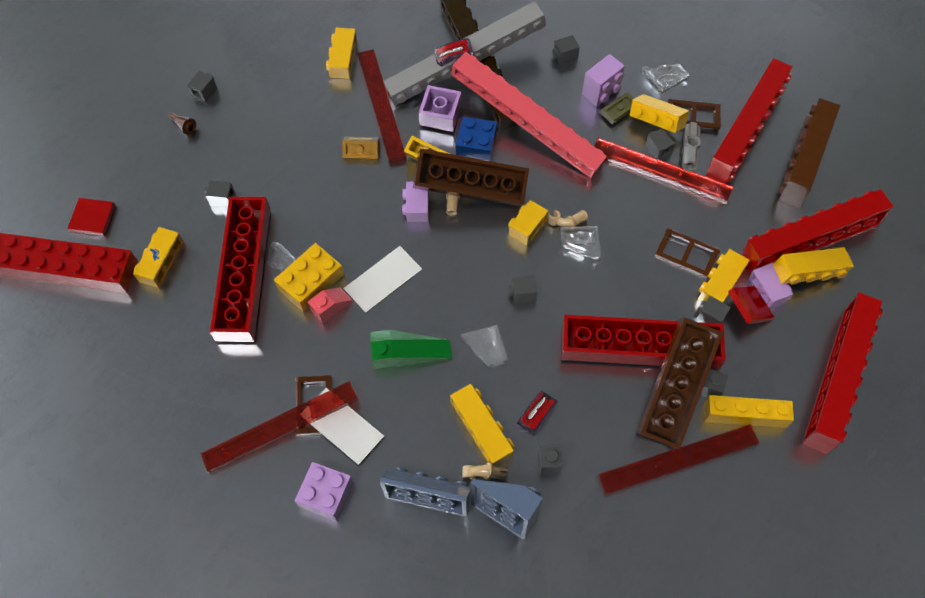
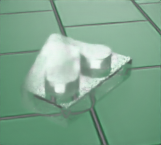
[641,64,690,94]
[560,226,601,261]
[461,325,508,367]

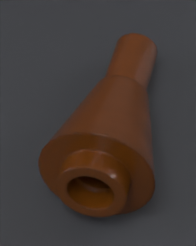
[169,112,196,135]

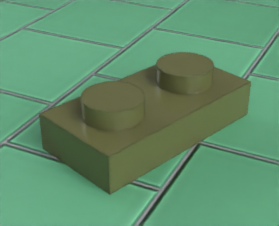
[601,92,634,125]

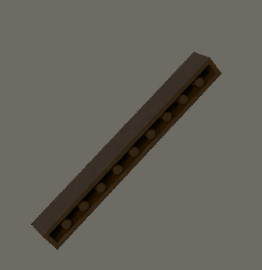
[440,0,518,130]

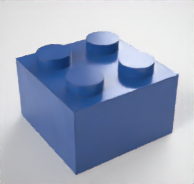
[456,117,497,161]

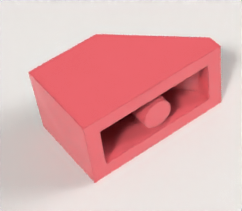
[308,287,353,324]

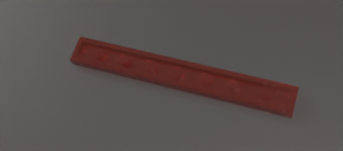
[358,49,407,163]
[594,138,733,204]
[200,381,358,473]
[598,424,759,496]

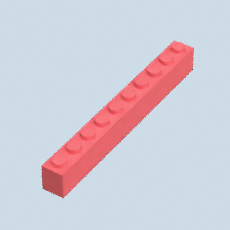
[451,52,607,179]

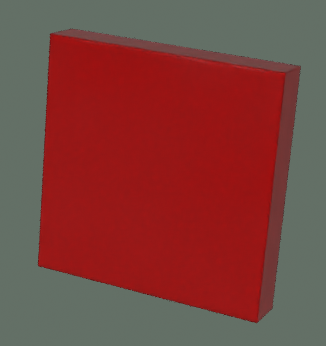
[67,198,115,236]
[728,286,775,324]

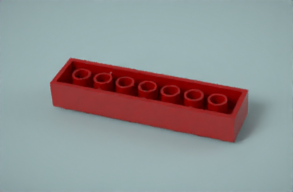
[705,58,793,187]
[741,189,894,275]
[210,197,271,342]
[0,233,138,293]
[803,292,883,454]
[561,314,726,369]

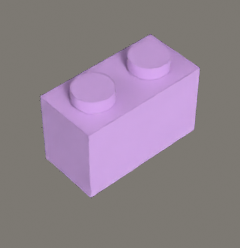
[402,182,429,222]
[748,263,793,309]

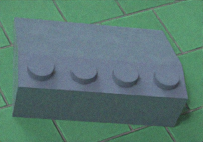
[380,467,471,516]
[471,479,543,539]

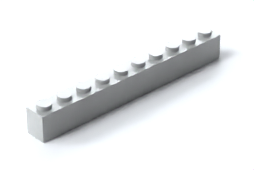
[383,1,546,105]

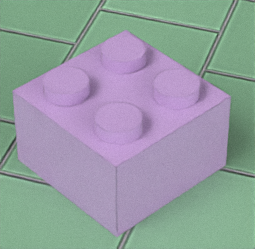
[582,54,625,107]
[419,85,462,132]
[295,462,354,521]

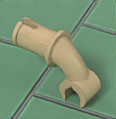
[446,194,460,215]
[548,210,588,229]
[462,463,508,481]

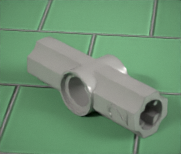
[681,122,701,172]

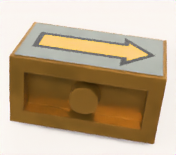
[342,136,380,159]

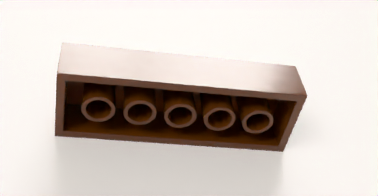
[778,98,840,208]
[413,148,529,207]
[637,317,724,450]

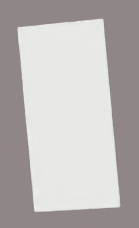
[343,246,422,313]
[300,388,384,465]

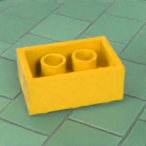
[274,243,344,313]

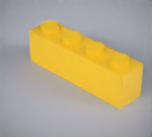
[772,247,854,285]
[450,384,515,466]
[704,395,794,428]

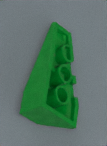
[370,330,452,369]

